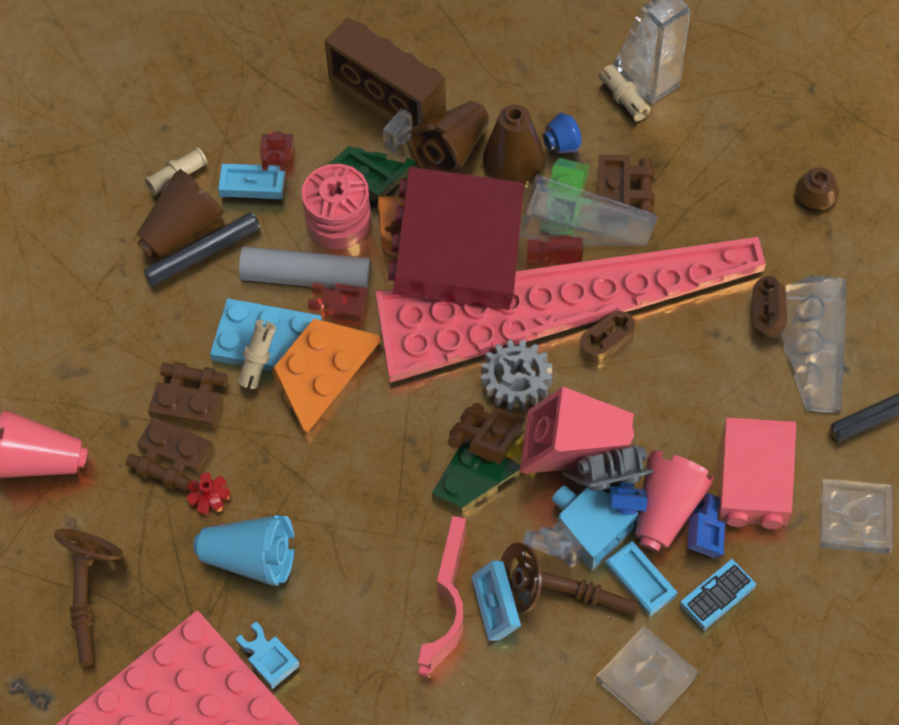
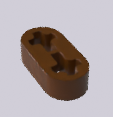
[752,276,787,338]
[580,311,635,363]

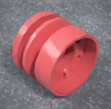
[302,164,372,249]

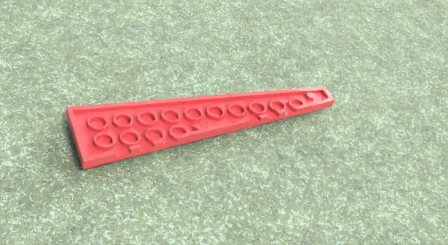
[376,237,766,383]

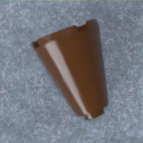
[408,101,489,173]
[483,105,545,185]
[137,169,224,257]

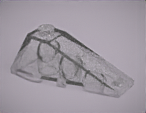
[519,175,658,246]
[781,275,846,413]

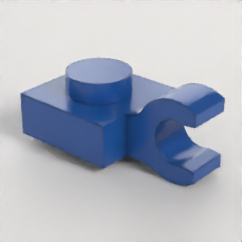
[608,481,648,515]
[688,493,725,558]

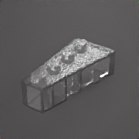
[613,0,691,105]

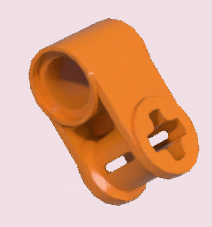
[378,196,404,258]

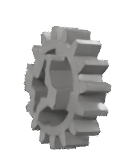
[481,340,553,410]

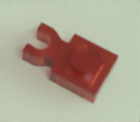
[260,131,294,171]
[527,235,583,265]
[308,283,369,322]

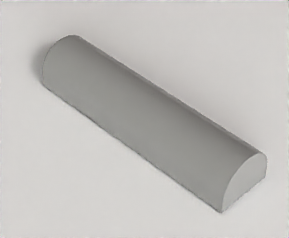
[239,246,372,292]

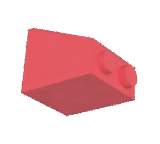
[520,387,634,474]
[718,417,796,529]

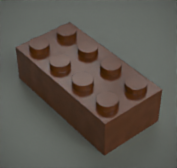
[324,17,446,130]

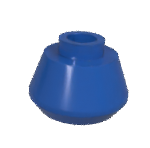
[542,113,582,154]

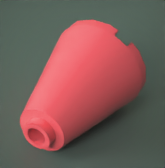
[0,410,88,478]
[635,451,715,552]

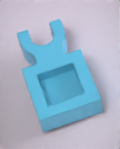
[236,622,300,689]

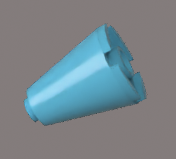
[193,515,294,586]

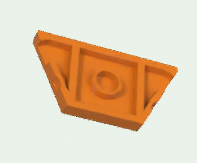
[271,319,383,436]

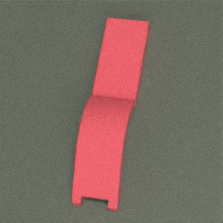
[418,516,466,676]

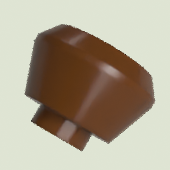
[795,168,839,209]

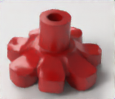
[187,473,231,516]

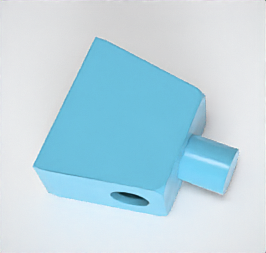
[552,486,638,571]

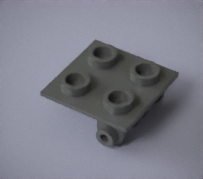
[562,445,653,491]

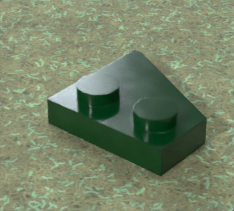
[329,146,415,203]
[432,442,521,513]

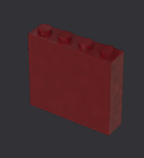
[388,167,524,310]

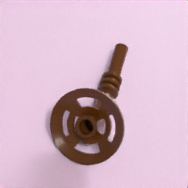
[54,529,123,667]
[500,542,639,616]

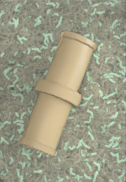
[599,64,651,121]
[144,147,208,196]
[237,320,276,389]

